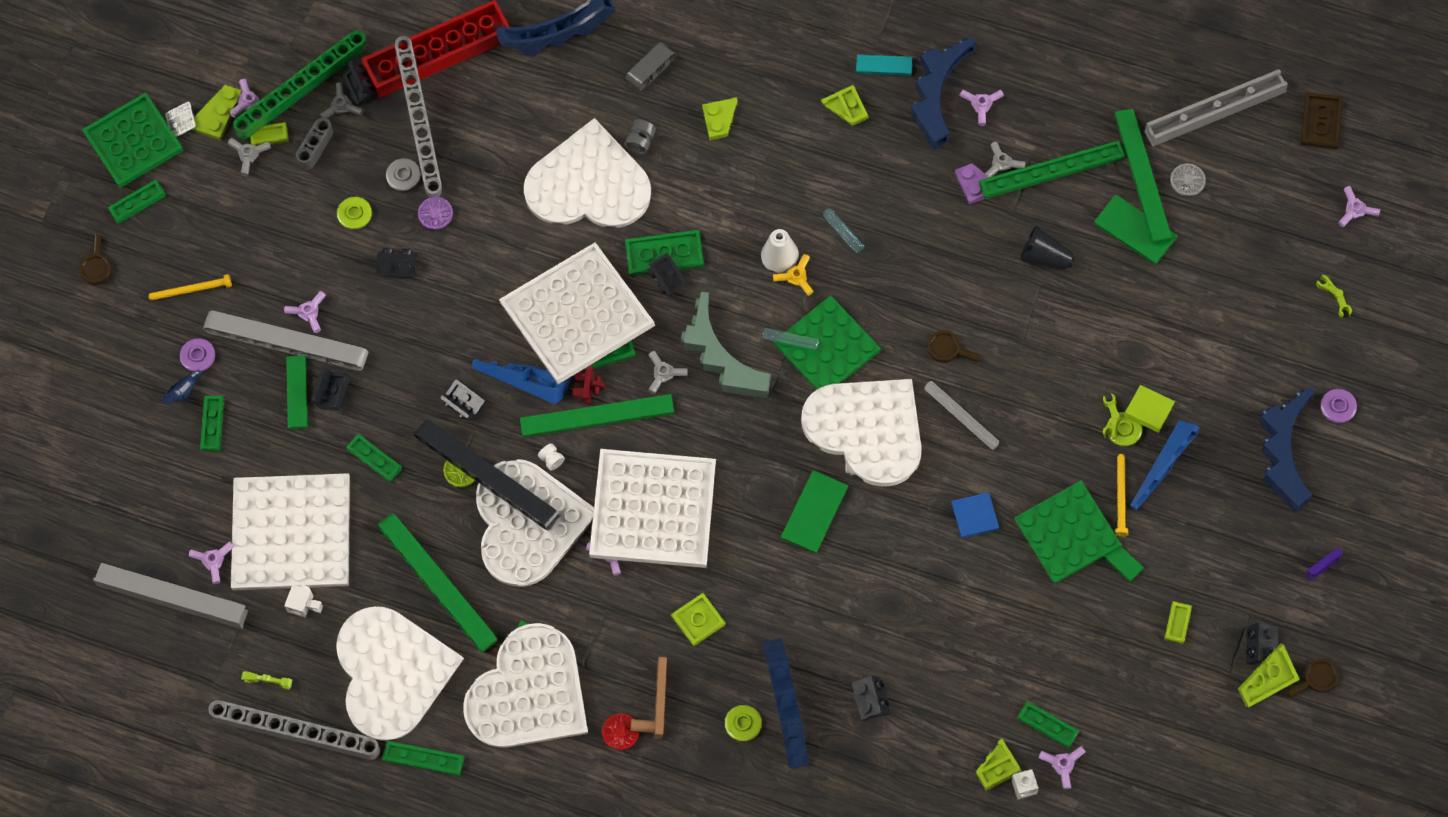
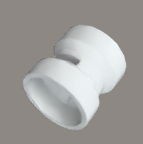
[538,443,565,471]

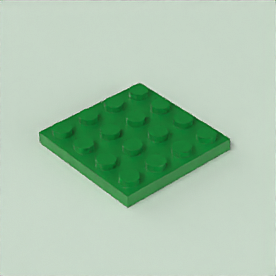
[82,92,184,188]
[773,296,881,390]
[1014,481,1122,584]

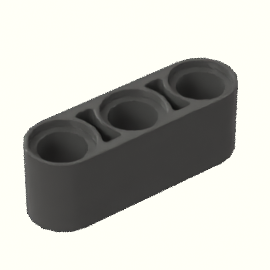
[626,42,676,91]
[296,117,333,170]

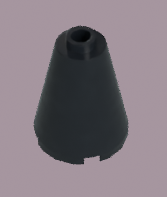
[1020,226,1075,270]

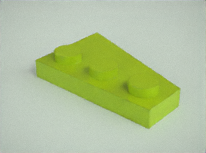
[190,85,242,140]
[1238,643,1300,707]

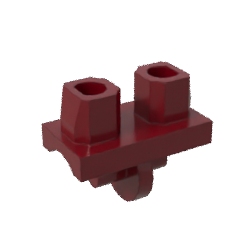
[573,366,605,405]

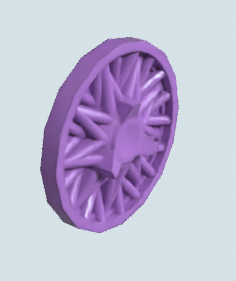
[418,197,453,230]
[180,338,215,372]
[1320,389,1357,423]

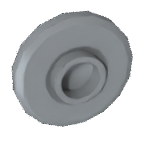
[386,158,421,191]
[1170,163,1206,197]

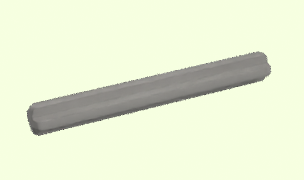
[925,381,999,450]

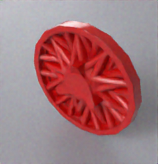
[602,714,639,750]

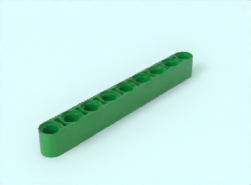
[234,30,366,139]
[377,513,498,653]

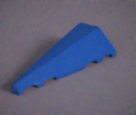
[472,359,573,404]
[1130,420,1199,511]

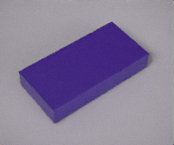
[1305,548,1343,581]

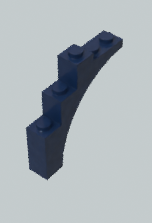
[496,0,616,57]
[911,37,976,150]
[1260,386,1315,513]
[762,638,809,769]

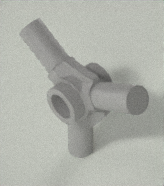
[228,138,271,176]
[985,142,1026,178]
[648,351,688,394]

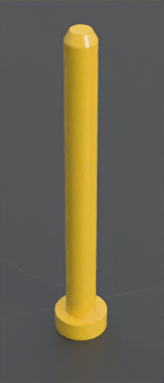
[148,274,232,300]
[1115,454,1128,537]

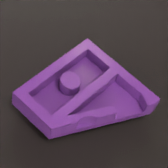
[955,164,986,204]

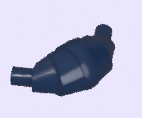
[163,369,203,405]

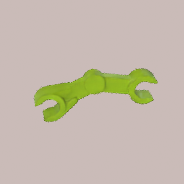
[1316,275,1352,318]
[1103,394,1120,440]
[241,672,293,689]

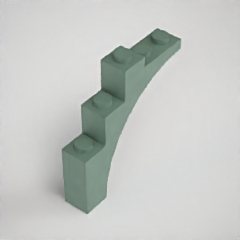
[681,292,771,399]

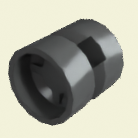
[625,119,656,154]

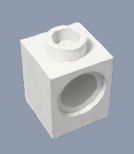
[1012,769,1038,799]

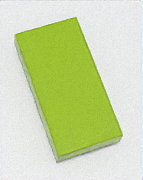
[250,122,289,147]
[1164,602,1192,644]

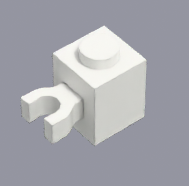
[284,584,323,617]

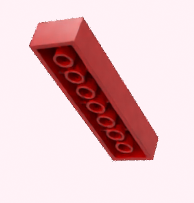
[362,0,509,98]

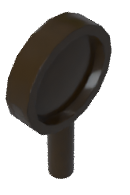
[79,234,112,286]
[927,330,980,363]
[1287,659,1339,698]

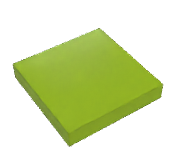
[1124,385,1175,433]
[671,593,726,647]

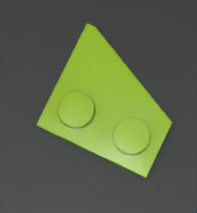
[821,85,869,126]
[702,98,738,140]
[976,739,1021,791]

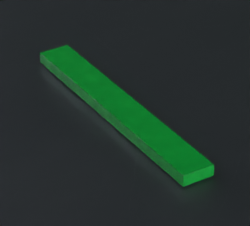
[1114,109,1172,244]
[979,140,1126,199]
[520,394,674,438]

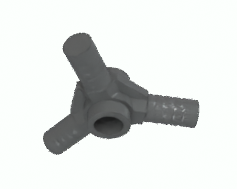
[320,82,363,118]

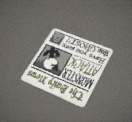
[165,102,196,137]

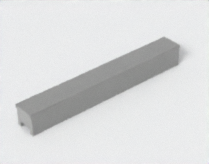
[1144,69,1288,147]
[93,563,248,629]

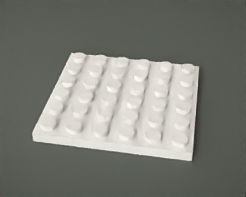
[499,243,655,384]
[589,449,716,568]
[231,474,350,590]

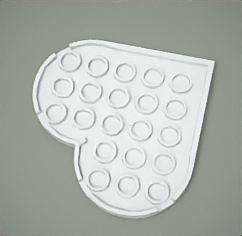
[524,118,651,228]
[801,379,922,486]
[476,459,594,587]
[337,607,464,741]
[463,623,588,748]

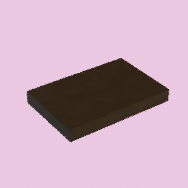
[1300,92,1343,149]

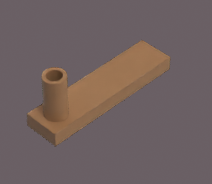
[631,657,667,739]

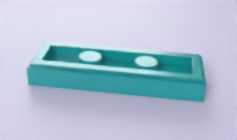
[856,55,912,76]

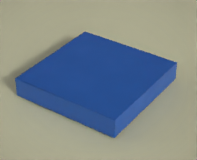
[951,492,999,539]

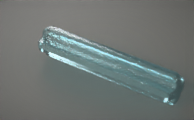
[823,208,864,253]
[763,328,819,350]

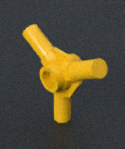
[773,254,814,296]

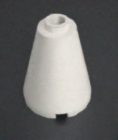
[761,229,799,273]

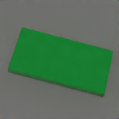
[1094,194,1178,266]
[625,230,704,276]
[781,470,848,554]

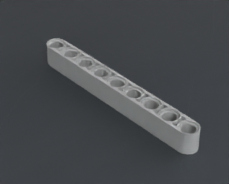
[395,36,442,198]
[203,311,368,371]
[209,700,380,760]

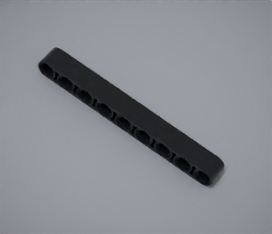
[414,419,561,531]

